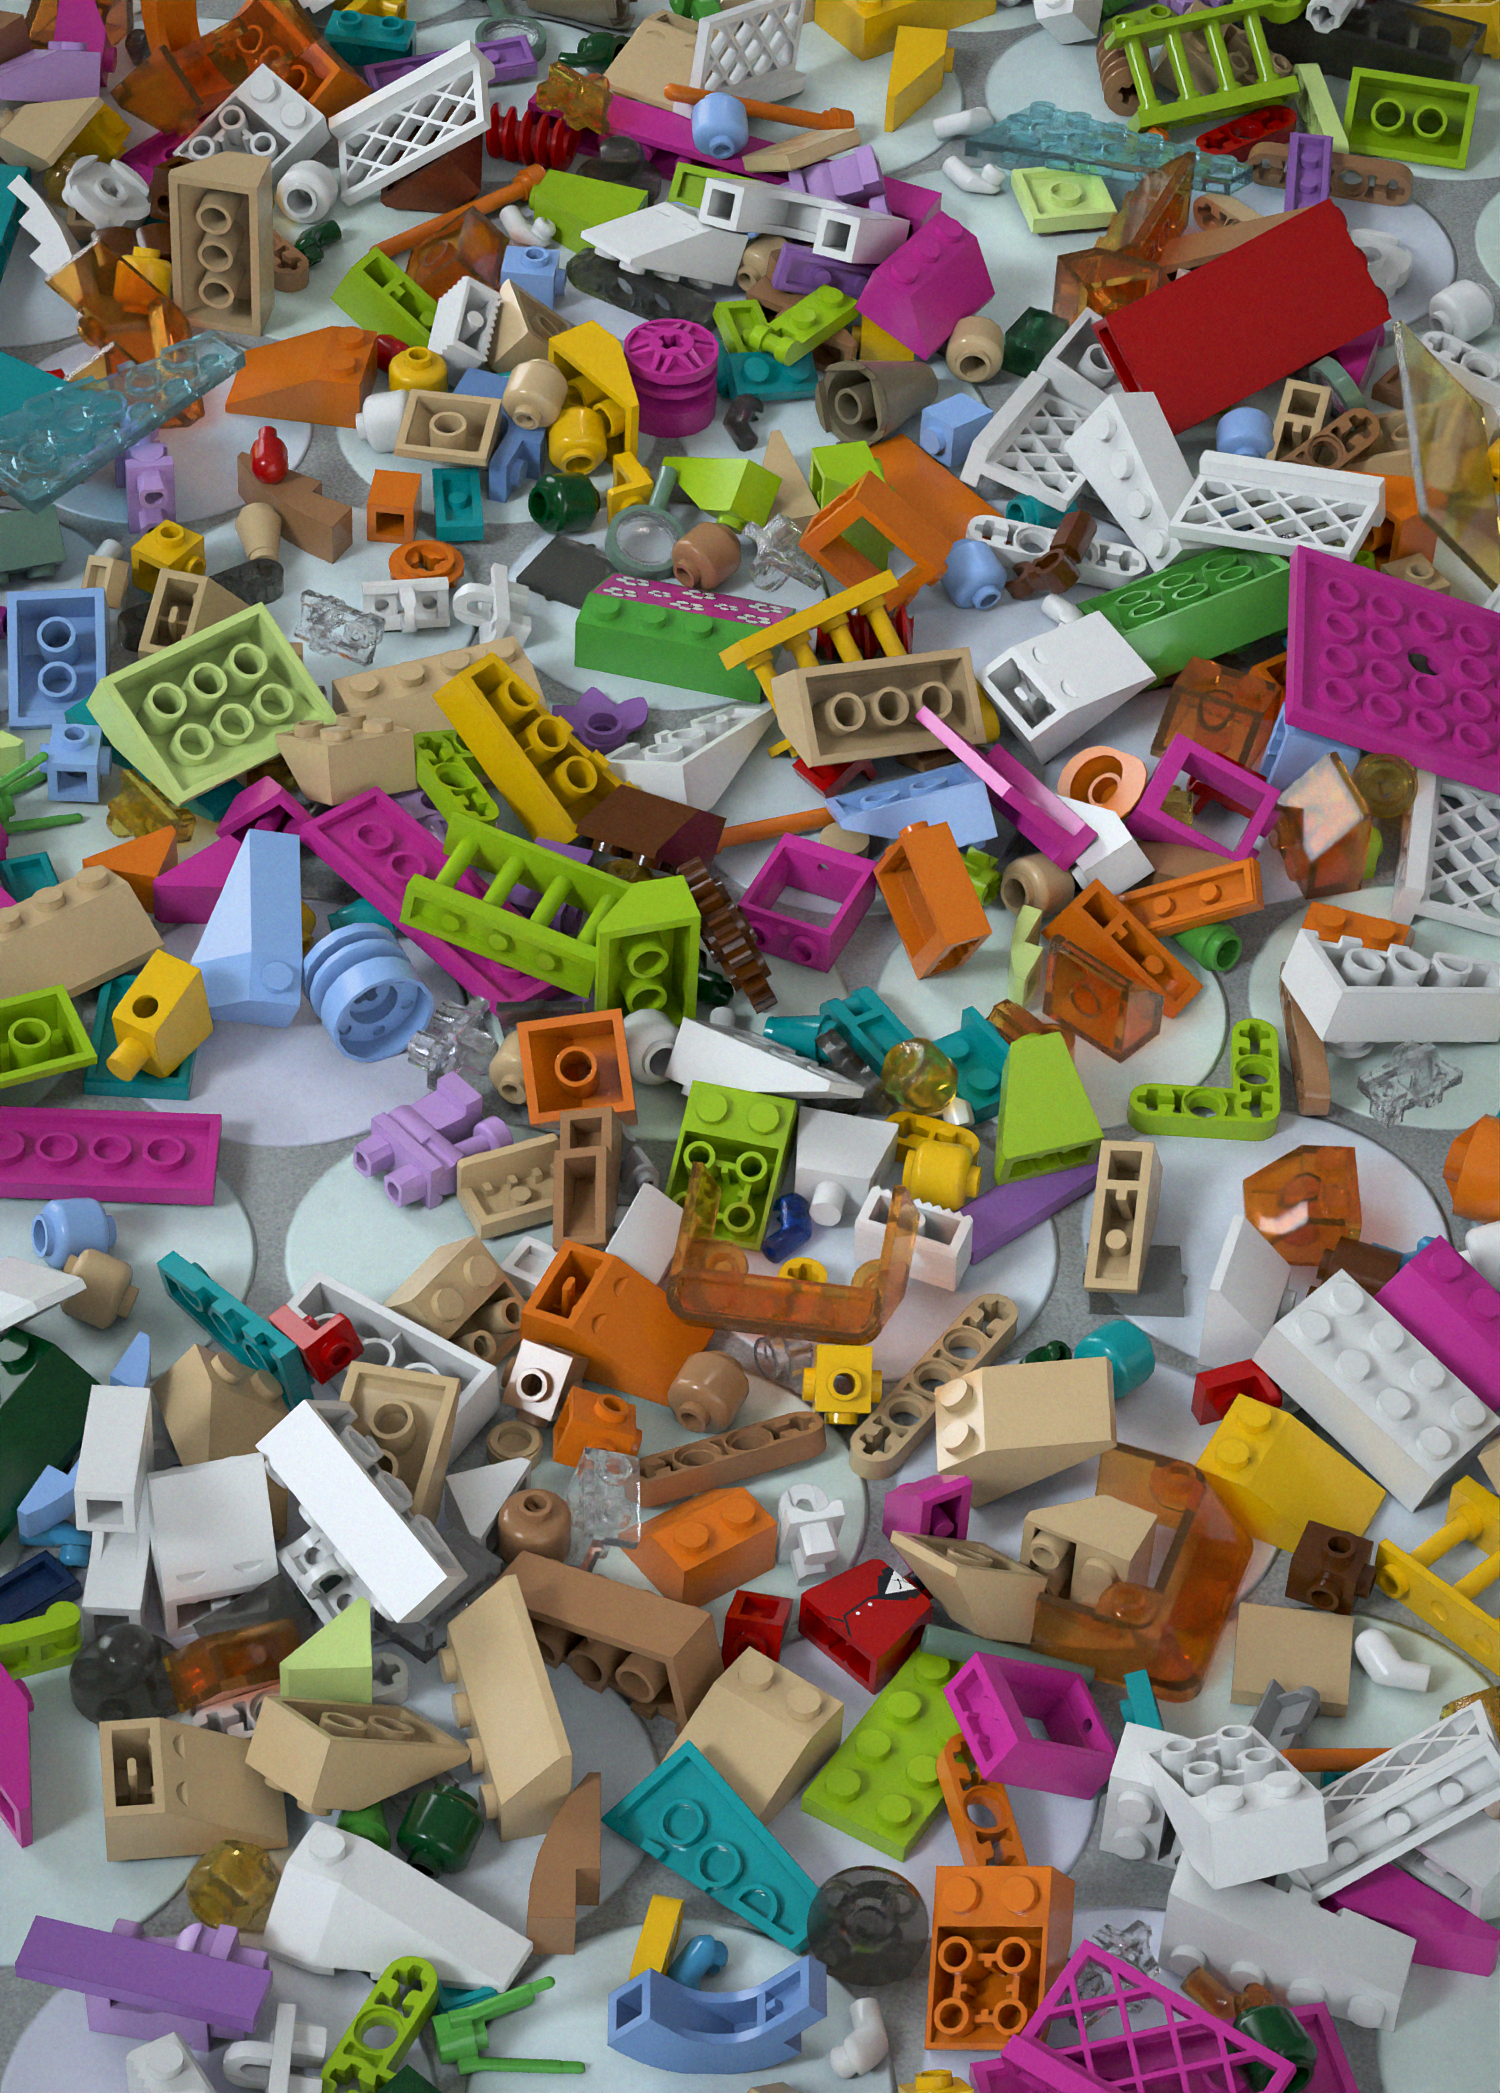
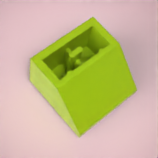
[809,440,896,572]

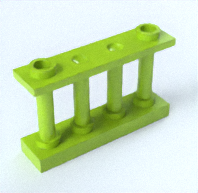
[1104,0,1300,136]
[399,811,632,999]

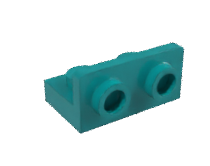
[325,10,416,67]
[923,1006,1010,1126]

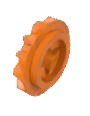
[389,540,464,589]

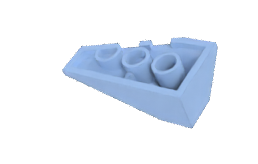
[190,828,303,1028]

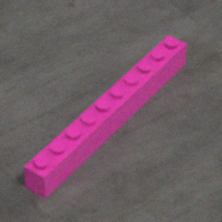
[527,76,942,241]

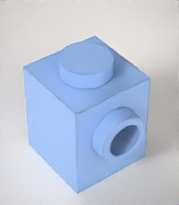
[500,245,567,311]
[919,392,994,468]

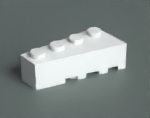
[1157,1848,1417,2033]

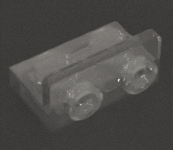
[566,1447,641,1573]

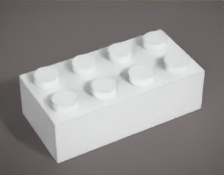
[1252,1268,1500,1513]

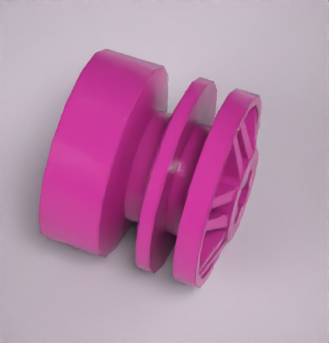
[624,318,719,438]

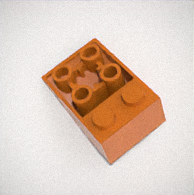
[520,1239,715,1408]
[924,1866,1075,2051]

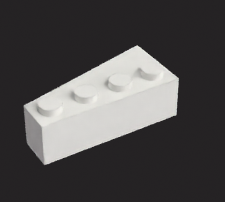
[1062,392,1222,572]
[1280,928,1500,1043]
[286,1269,501,1469]
[255,1399,468,1623]

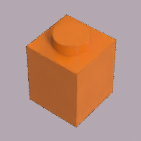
[367,469,422,544]

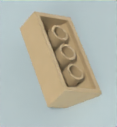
[168,151,275,337]
[770,647,987,768]
[0,864,166,1000]
[438,1574,573,1842]

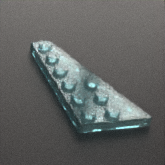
[965,101,1253,196]
[0,330,246,515]

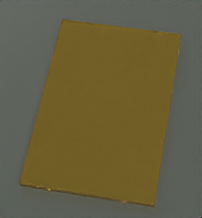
[1393,320,1500,592]

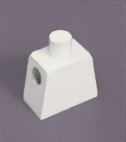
[794,1106,899,1226]

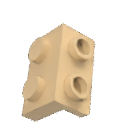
[457,1133,560,1240]

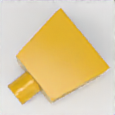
[106,949,213,1081]

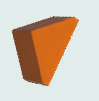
[82,825,178,914]

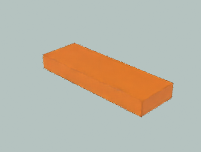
[1115,857,1264,939]

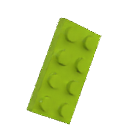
[801,1643,975,1863]

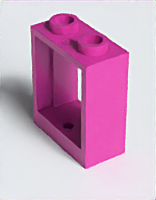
[1125,732,1281,861]
[737,832,878,973]
[943,1651,1118,1800]

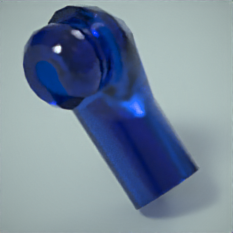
[761,1192,812,1264]

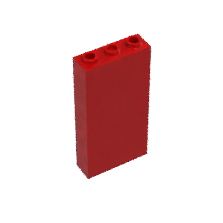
[1091,198,1392,436]

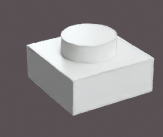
[500,1234,558,1297]

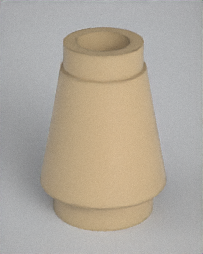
[235,503,282,574]

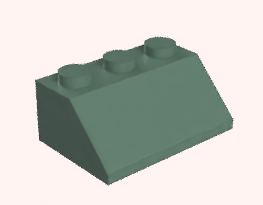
[0,504,67,585]

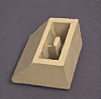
[138,568,251,660]
[275,712,417,806]
[382,1235,526,1366]
[1019,1494,1158,1636]

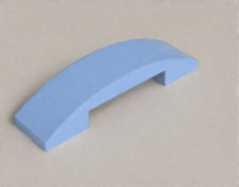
[17,1331,151,1538]

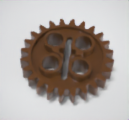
[677,856,778,1014]

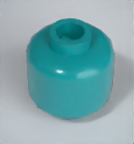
[1074,1319,1155,1400]

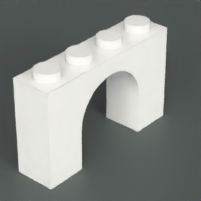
[698,178,910,264]
[74,1385,155,1647]

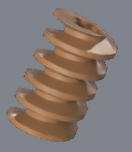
[1096,29,1156,117]

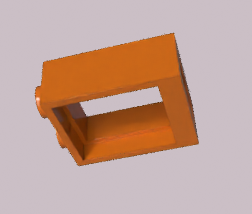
[798,470,953,613]
[873,821,993,980]

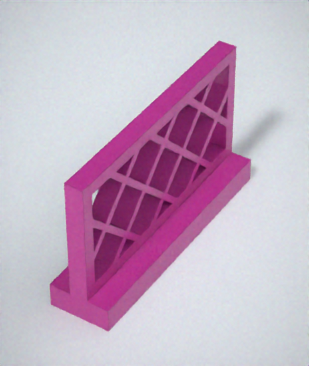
[915,705,1098,872]
[1000,1938,1297,2093]

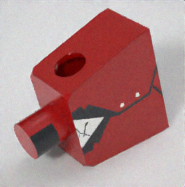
[798,1558,934,1695]

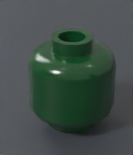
[528,472,601,534]
[396,1784,484,1879]
[1226,2004,1318,2093]

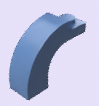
[453,367,546,503]
[607,1954,827,2075]

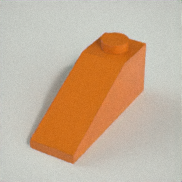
[1040,878,1204,1019]

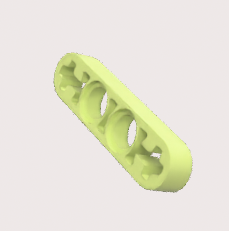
[1292,63,1349,174]

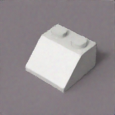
[1036,307,1126,413]
[1198,1214,1297,1368]

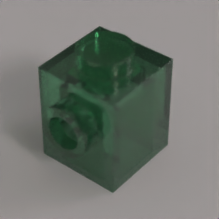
[1001,306,1069,378]

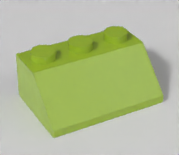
[1343,66,1480,171]
[594,875,701,1029]
[0,984,98,1089]

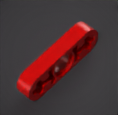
[1194,105,1297,172]

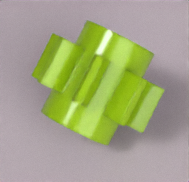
[960,846,1003,907]

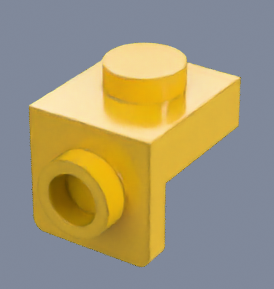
[607,451,654,529]

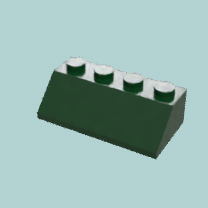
[0,1326,101,1545]

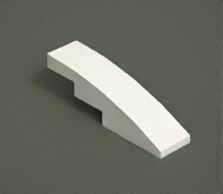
[7,175,105,323]

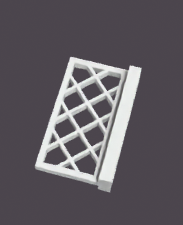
[673,0,807,119]
[328,39,495,207]
[959,371,1092,512]
[1168,450,1386,563]
[1390,767,1500,937]
[1286,1699,1500,1902]

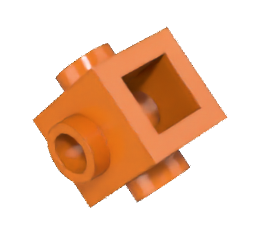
[553,1386,642,1480]

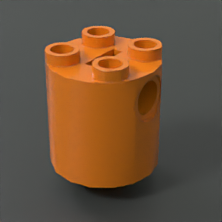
[1442,1114,1500,1225]

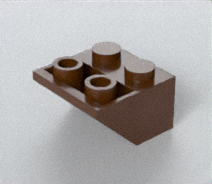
[575,784,727,876]

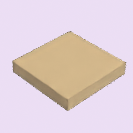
[742,128,862,173]
[1230,1602,1354,1718]

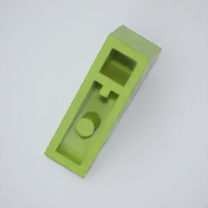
[330,246,438,348]
[661,456,782,534]

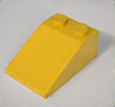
[548,320,639,467]
[1188,1393,1387,1554]

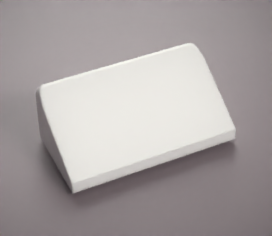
[605,1182,694,1287]

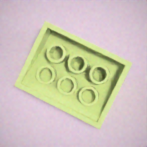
[86,601,337,807]

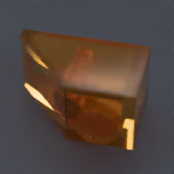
[162,1617,301,1714]

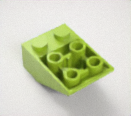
[664,1080,799,1253]

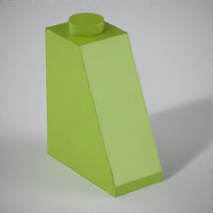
[529,169,648,275]
[993,1031,1104,1186]

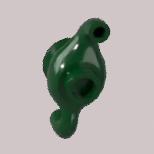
[558,32,631,75]

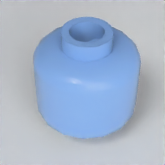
[691,92,749,159]
[1216,407,1275,459]
[939,538,1007,610]
[31,1197,117,1270]

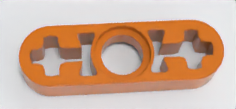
[935,1733,1028,1866]

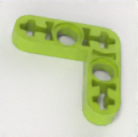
[413,729,500,827]
[1127,1018,1280,1141]
[320,1956,439,2093]

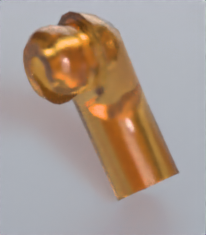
[1180,1965,1274,2020]

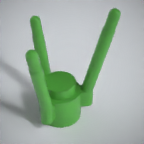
[0,752,83,835]
[431,1976,586,2075]

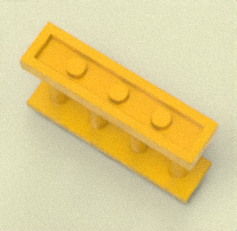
[718,569,907,758]
[1374,1475,1500,1677]

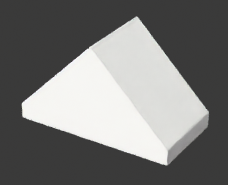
[445,1457,531,1575]

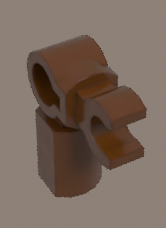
[1004,510,1097,600]

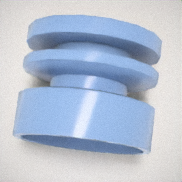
[301,923,434,1062]

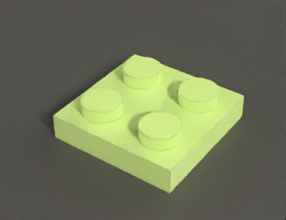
[1010,162,1117,234]

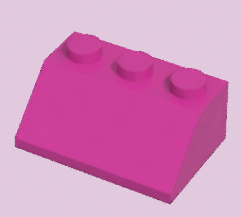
[854,210,995,361]
[1373,1235,1500,1413]

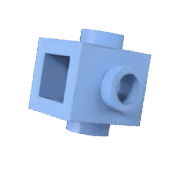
[39,724,112,802]

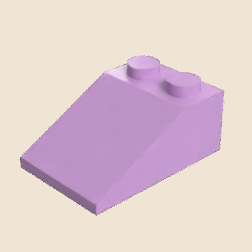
[0,41,101,102]

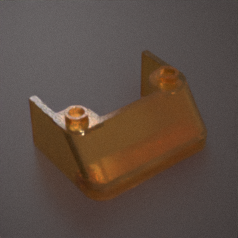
[110,0,321,138]
[45,236,205,433]
[666,1161,921,1346]
[1030,1442,1254,1703]

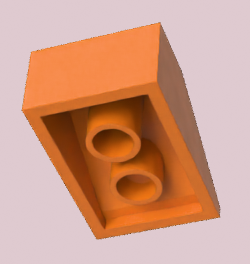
[225,326,378,429]

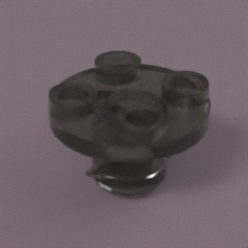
[576,135,662,207]
[801,1027,899,1116]
[69,1623,187,1730]
[807,1865,929,1987]

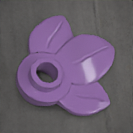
[552,687,648,754]

